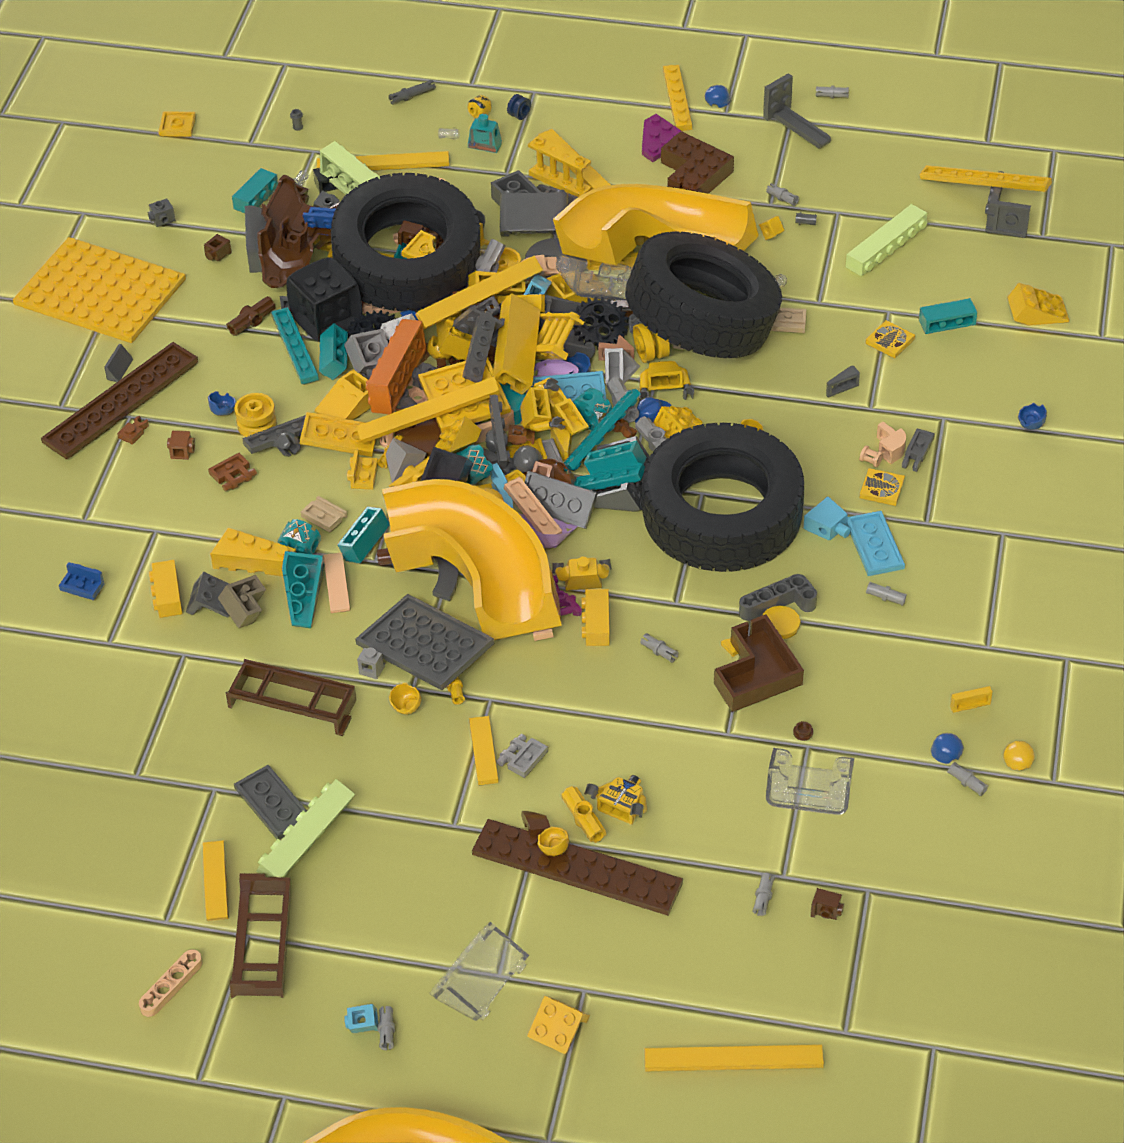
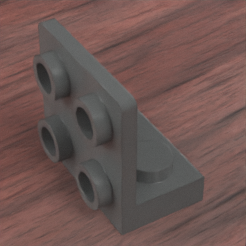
[186,572,229,618]

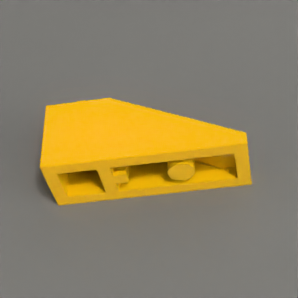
[550,414,573,462]

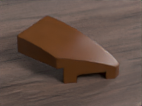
[521,811,550,836]

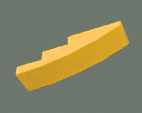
[533,377,589,435]
[203,840,228,921]

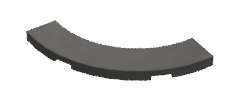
[432,556,458,601]

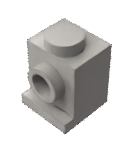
[357,648,385,679]

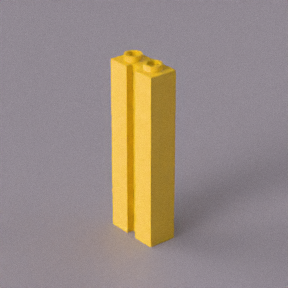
[493,293,541,395]

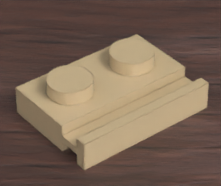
[771,308,806,333]
[301,496,347,533]

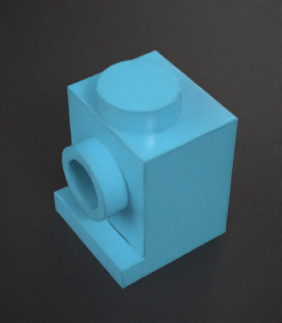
[344,1004,379,1034]

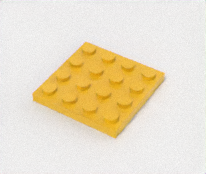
[418,357,511,433]

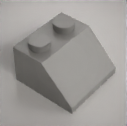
[344,329,388,375]

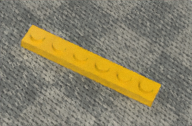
[663,65,692,131]

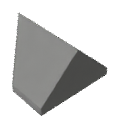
[605,348,640,385]
[385,438,426,483]

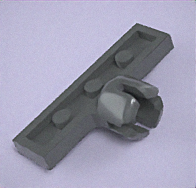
[485,395,510,469]
[242,415,306,457]

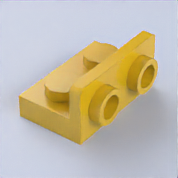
[347,450,378,490]

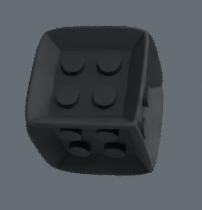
[286,257,362,342]

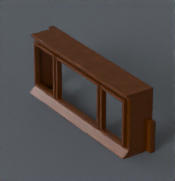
[225,659,356,736]
[229,873,291,999]

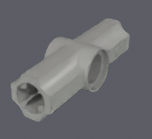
[476,239,506,272]
[607,377,639,423]
[635,416,667,451]

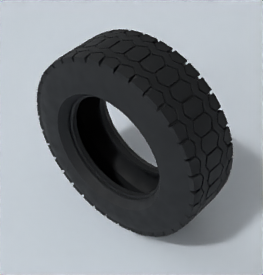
[331,173,480,311]
[625,231,782,358]
[642,422,804,572]

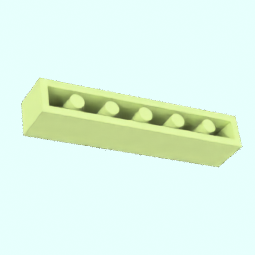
[846,204,927,277]
[256,779,355,877]

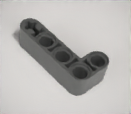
[739,574,817,621]

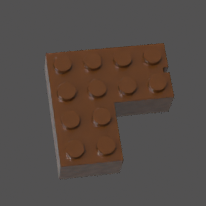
[661,131,734,194]
[714,614,804,712]

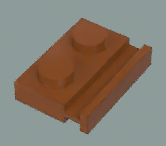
[507,425,535,445]

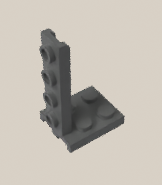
[763,73,831,148]
[985,171,1031,238]
[453,305,505,383]

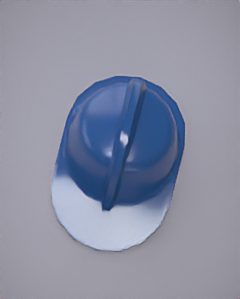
[634,397,671,423]

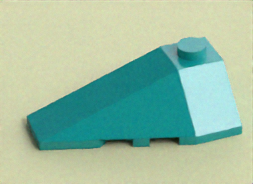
[282,551,324,628]

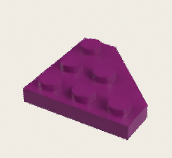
[642,114,681,162]

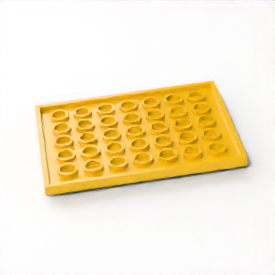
[13,237,186,343]

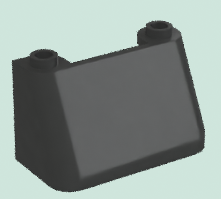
[500,190,568,237]
[245,205,266,273]
[538,295,595,362]
[590,436,650,512]

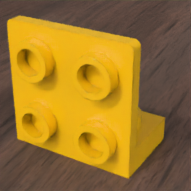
[653,406,703,439]
[527,996,590,1054]

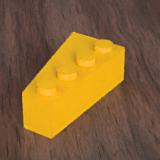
[436,311,472,360]
[210,528,296,576]

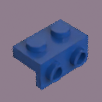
[303,207,336,229]
[59,562,104,600]

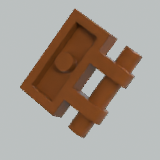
[208,453,257,491]

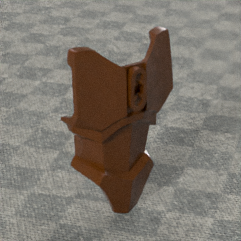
[257,175,345,288]

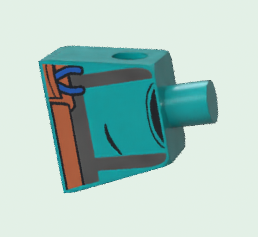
[467,114,502,153]

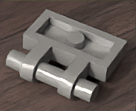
[496,734,548,778]

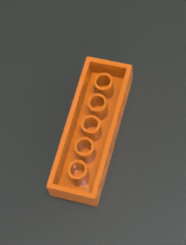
[366,319,426,414]

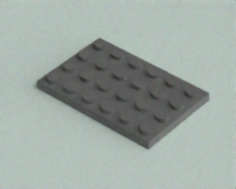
[355,594,495,691]

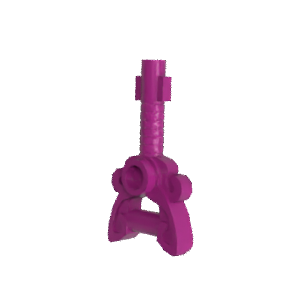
[552,573,582,616]

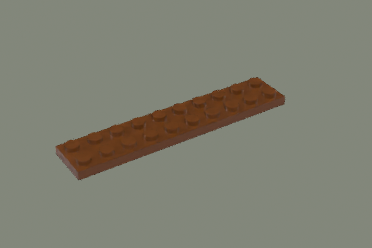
[41,342,198,459]
[472,819,683,916]

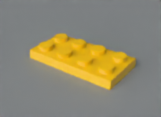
[300,412,376,457]

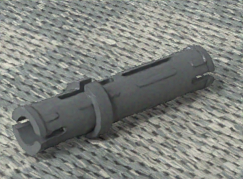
[388,79,436,104]

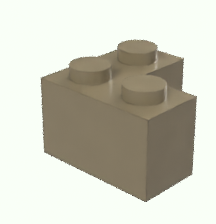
[218,575,266,629]

